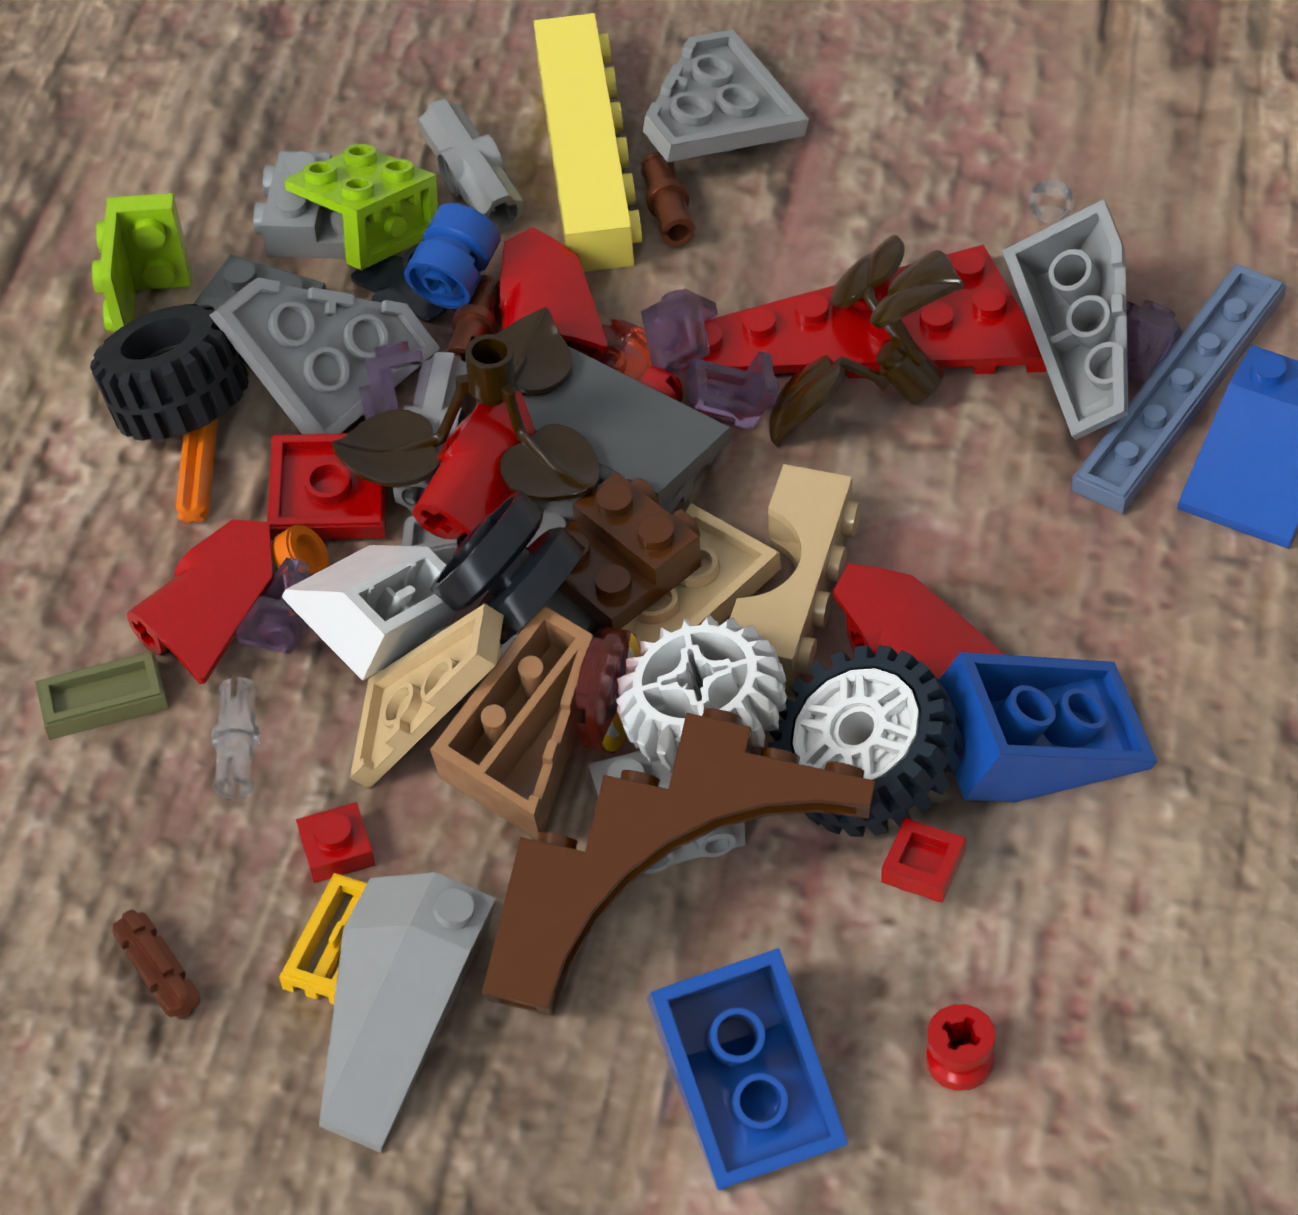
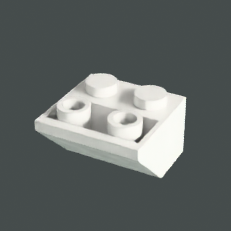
[282,545,457,681]

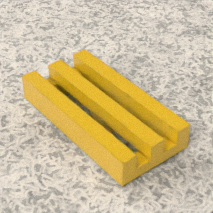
[279,873,367,1005]

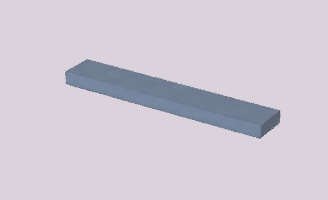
[1071,264,1286,514]

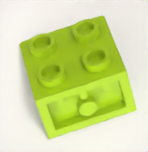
[285,144,438,270]
[92,193,192,332]

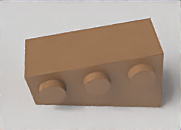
[430,605,599,841]

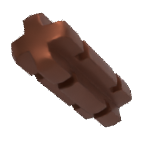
[112,909,201,1019]

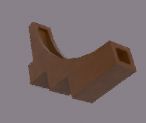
[482,708,875,1016]

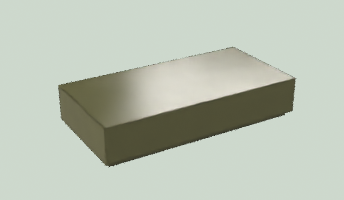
[35,651,169,740]

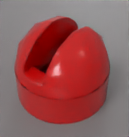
[640,365,684,402]

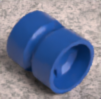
[404,203,501,309]

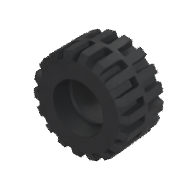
[90,304,249,441]

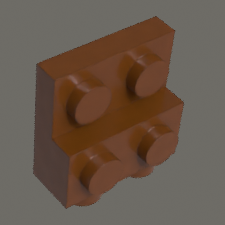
[558,472,701,635]

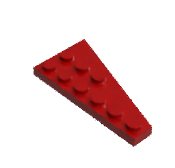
[671,244,1047,384]

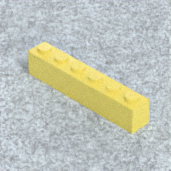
[533,13,642,272]

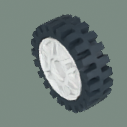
[768,645,963,837]

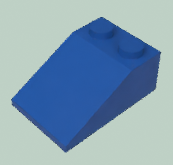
[1177,345,1298,549]
[939,652,1158,802]
[647,948,848,1190]

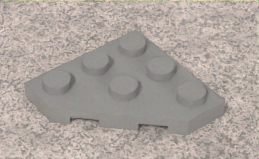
[643,29,809,162]
[209,277,440,434]

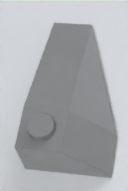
[1002,199,1128,440]
[319,872,496,1153]

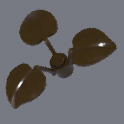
[769,235,964,448]
[333,307,600,502]

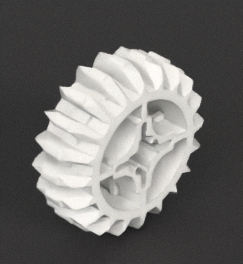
[616,614,787,772]

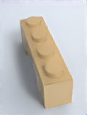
[730,464,861,697]

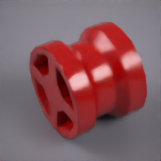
[926,1004,995,1091]

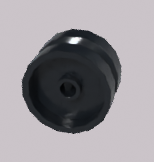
[430,490,585,645]

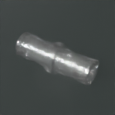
[211,677,261,800]

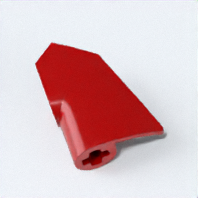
[500,227,608,352]
[413,391,535,539]
[126,520,274,684]
[833,563,1005,680]

